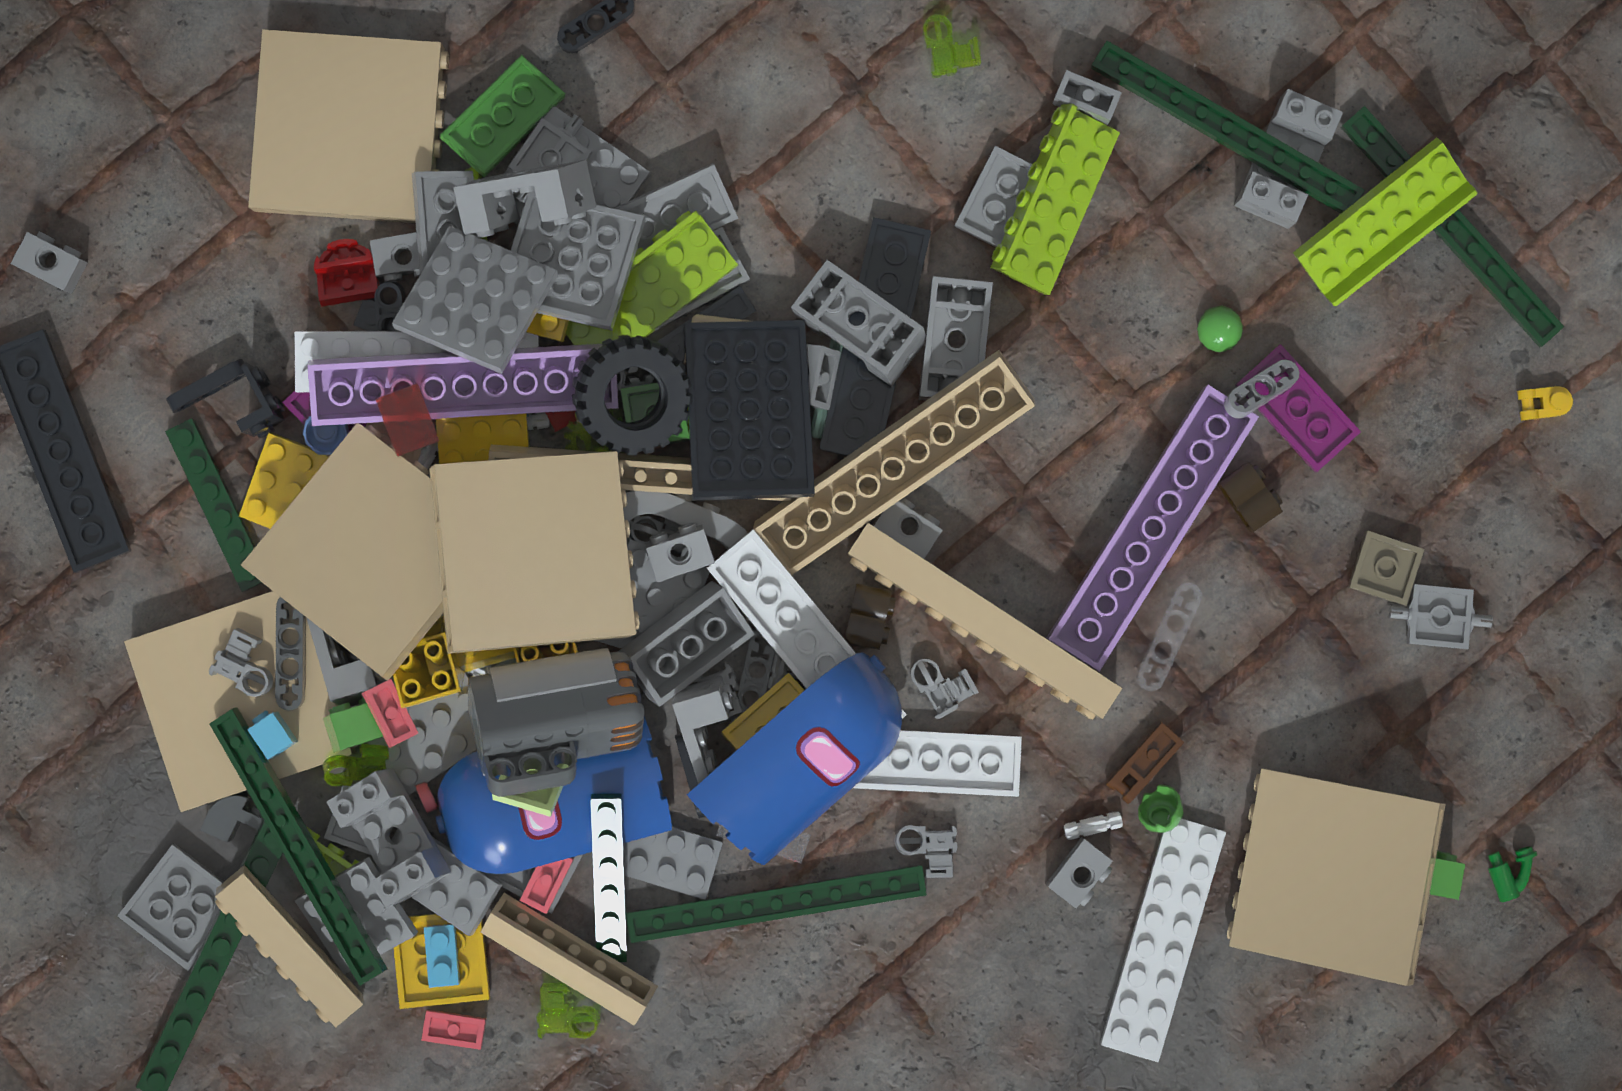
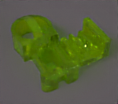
[922,14,981,78]
[323,744,390,787]
[536,983,600,1039]

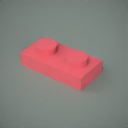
[362,679,419,748]
[520,857,574,914]
[421,1009,487,1050]

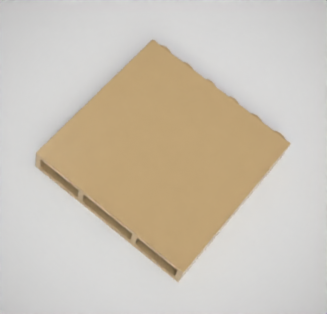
[248,29,449,223]
[241,423,444,681]
[429,451,640,654]
[124,591,358,812]
[1227,769,1446,986]

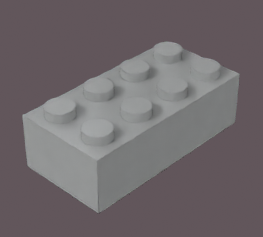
[618,581,755,707]

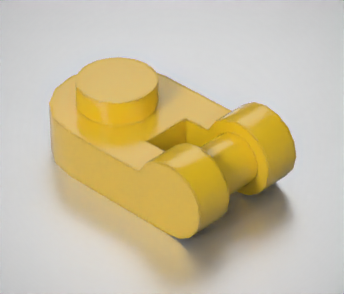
[1517,386,1573,421]

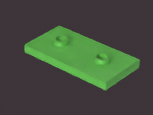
[440,55,566,177]

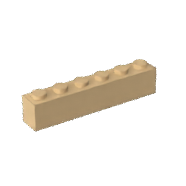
[215,865,363,1028]
[481,893,658,1026]

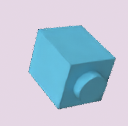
[247,710,298,760]

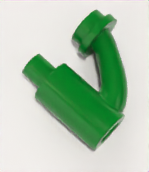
[1488,846,1538,902]

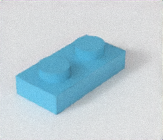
[424,924,460,988]

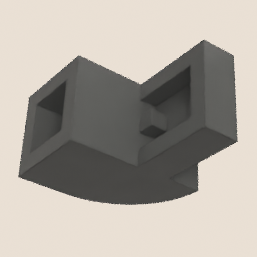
[200,794,263,842]

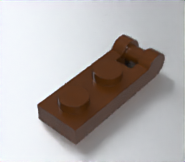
[1106,722,1185,804]

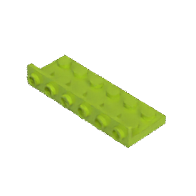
[990,103,1120,295]
[1293,137,1478,306]
[566,211,739,345]

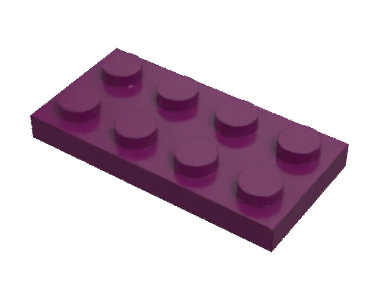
[1235,344,1361,473]

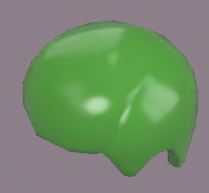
[1197,305,1243,352]
[1138,785,1183,833]

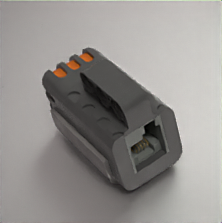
[468,648,645,797]

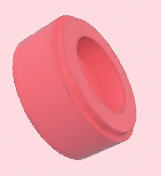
[415,782,438,813]

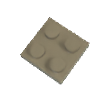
[1347,531,1425,606]

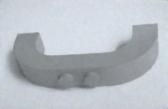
[623,491,748,550]

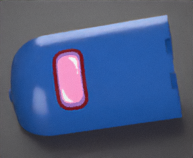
[687,653,902,865]
[435,716,672,874]

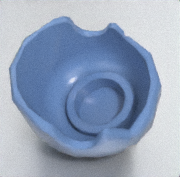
[303,416,349,455]

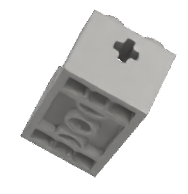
[1234,89,1343,229]
[453,160,596,238]
[791,260,926,387]
[918,276,993,401]
[306,617,391,706]
[672,676,734,784]
[327,768,452,908]

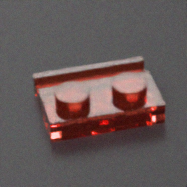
[375,383,439,457]

